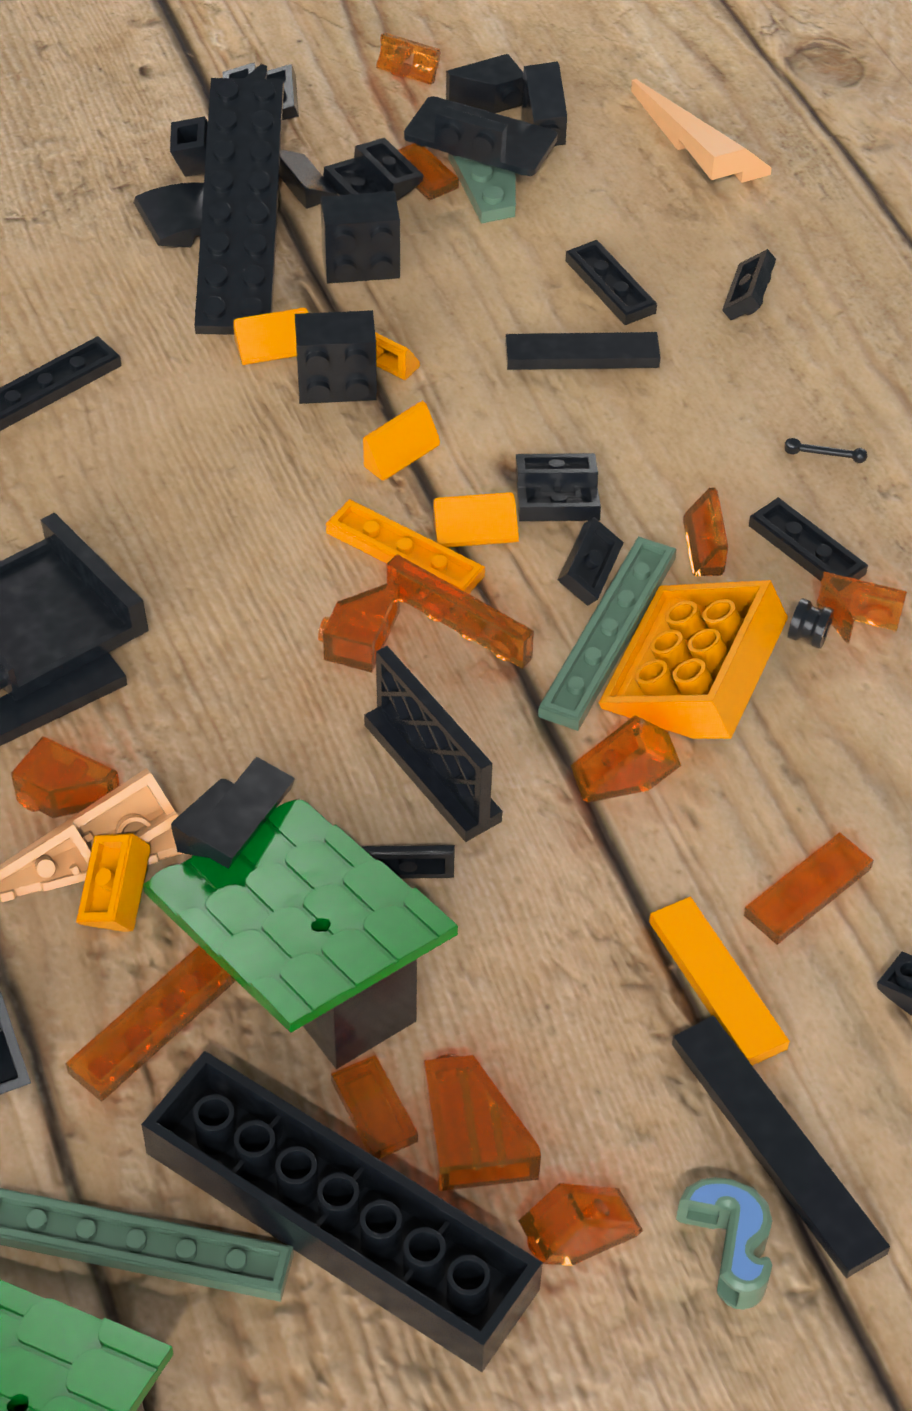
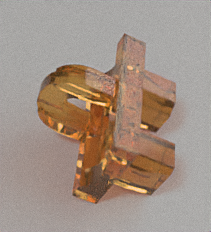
[376,33,441,85]

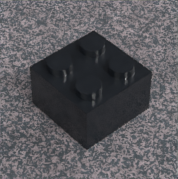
[320,191,400,284]
[295,310,377,404]

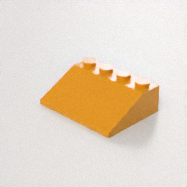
[598,580,788,739]

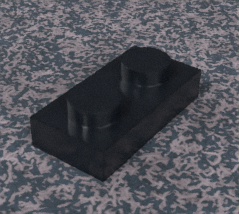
[722,249,776,320]
[557,517,624,606]

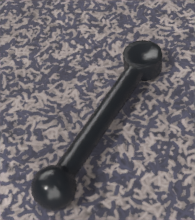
[785,438,868,463]

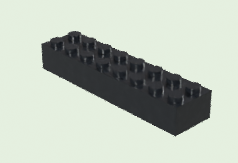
[141,1051,543,1372]

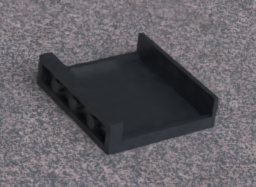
[0,512,149,702]

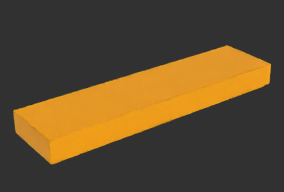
[326,499,485,602]
[649,896,790,1066]

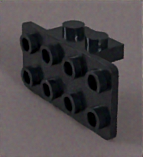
[404,96,558,176]

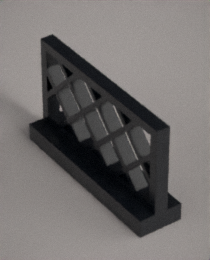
[364,646,503,842]

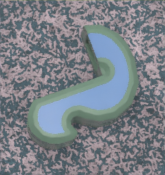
[676,1177,772,1310]

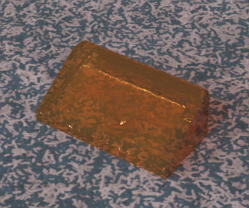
[683,487,728,576]

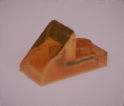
[816,572,907,643]

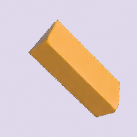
[233,307,309,365]
[375,332,420,380]
[363,400,440,480]
[433,492,519,547]
[76,833,150,932]

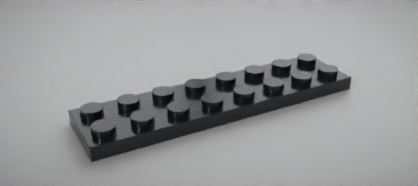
[194,78,284,335]

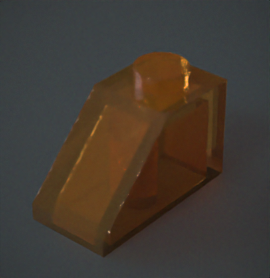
[318,582,400,673]
[570,715,682,803]
[11,736,120,818]
[518,1183,644,1266]

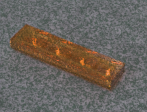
[387,554,534,669]
[65,946,236,1102]

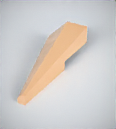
[631,79,772,183]
[0,768,188,902]

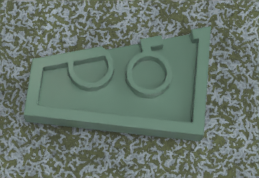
[448,153,516,224]

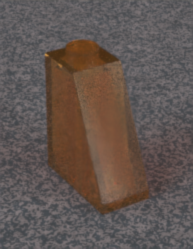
[424,1054,541,1191]

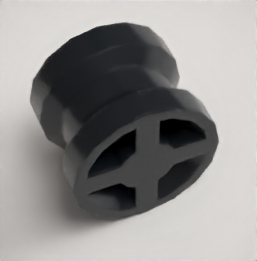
[788,598,835,648]

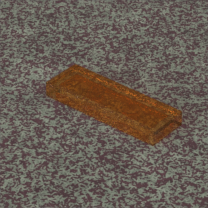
[743,832,874,945]

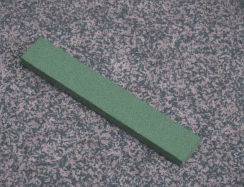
[538,536,676,731]
[0,1188,294,1302]

